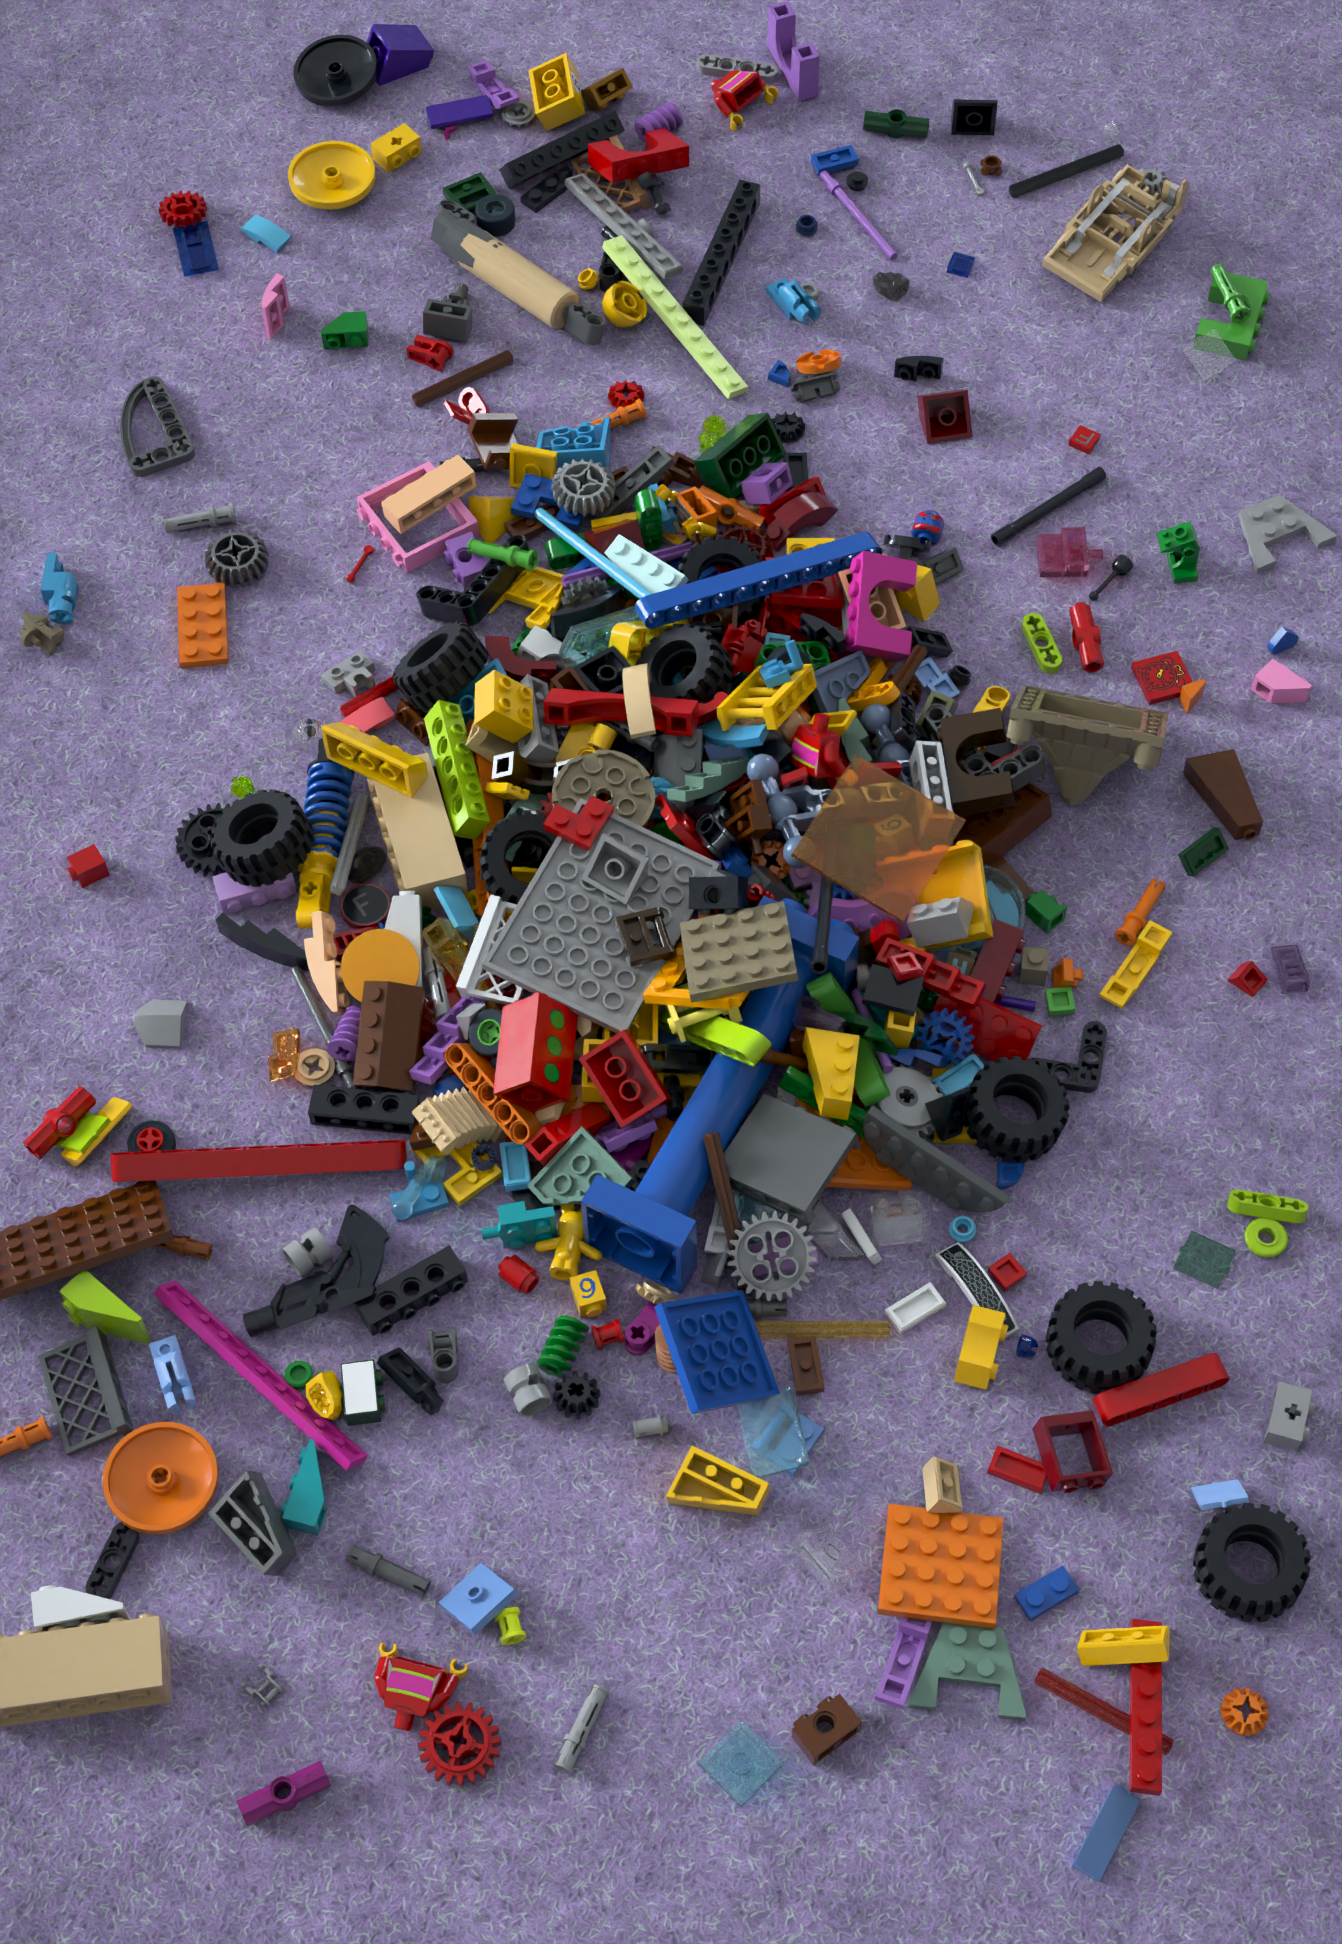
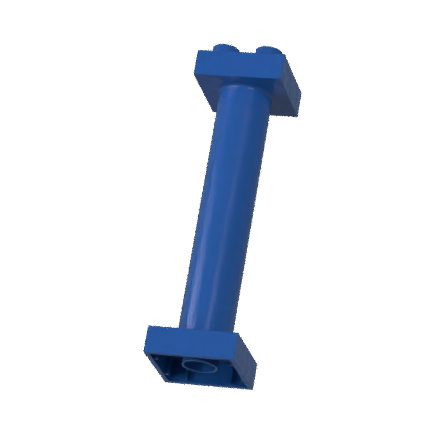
[581,896,859,1294]

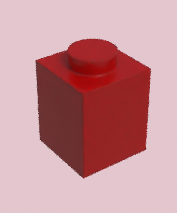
[66,844,109,888]

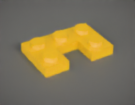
[411,1141,503,1207]

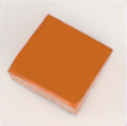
[1179,679,1206,713]

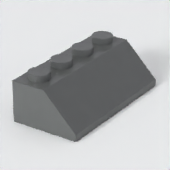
[653,729,705,827]

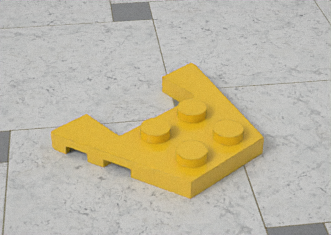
[487,566,565,630]

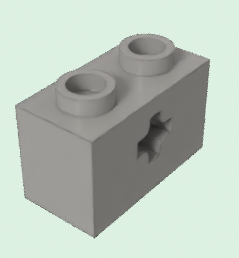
[1264,1381,1315,1451]

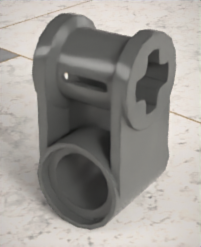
[428,1327,459,1383]

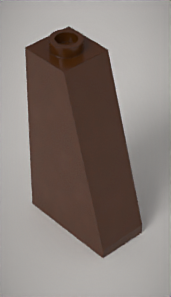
[1183,749,1263,840]

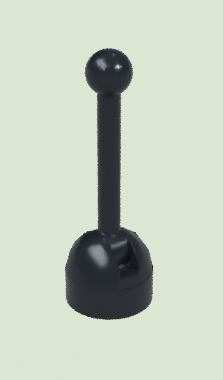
[1089,555,1133,601]

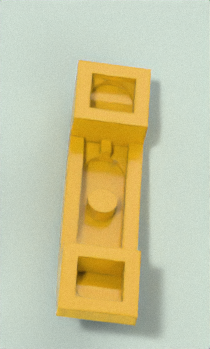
[1099,920,1173,1009]

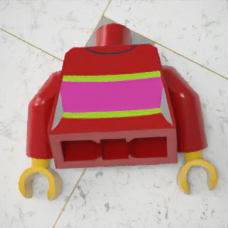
[711,70,778,131]
[791,713,858,788]
[374,1642,468,1731]

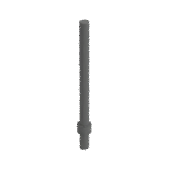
[291,966,354,1088]

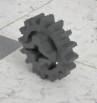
[561,576,610,609]

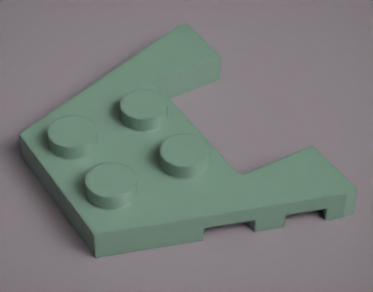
[909,1622,1026,1721]

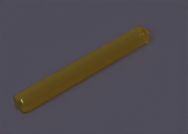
[754,1321,890,1338]

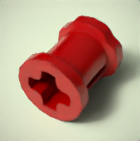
[591,1318,625,1350]

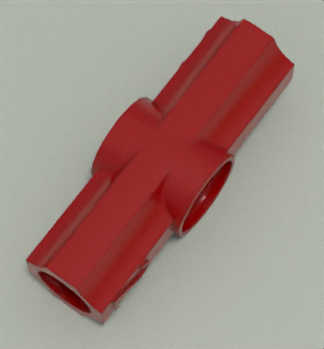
[1069,602,1104,673]
[23,1086,96,1160]

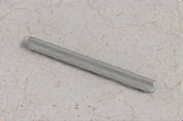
[330,792,370,896]

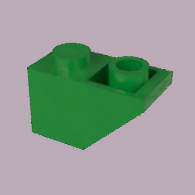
[321,311,368,349]

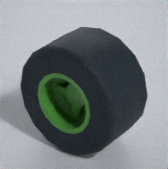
[469,1009,502,1058]

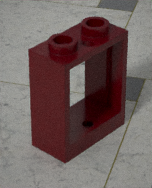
[1032,1410,1113,1493]

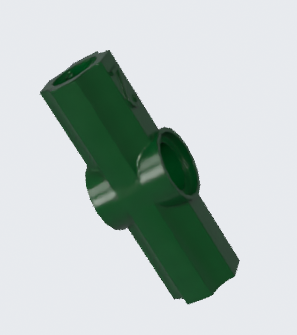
[863,109,930,138]

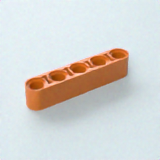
[445,1043,543,1144]

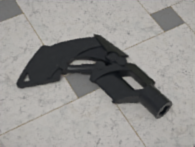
[243,1205,390,1338]

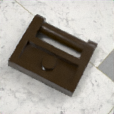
[616,907,677,967]

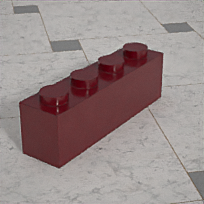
[970,919,1026,1003]

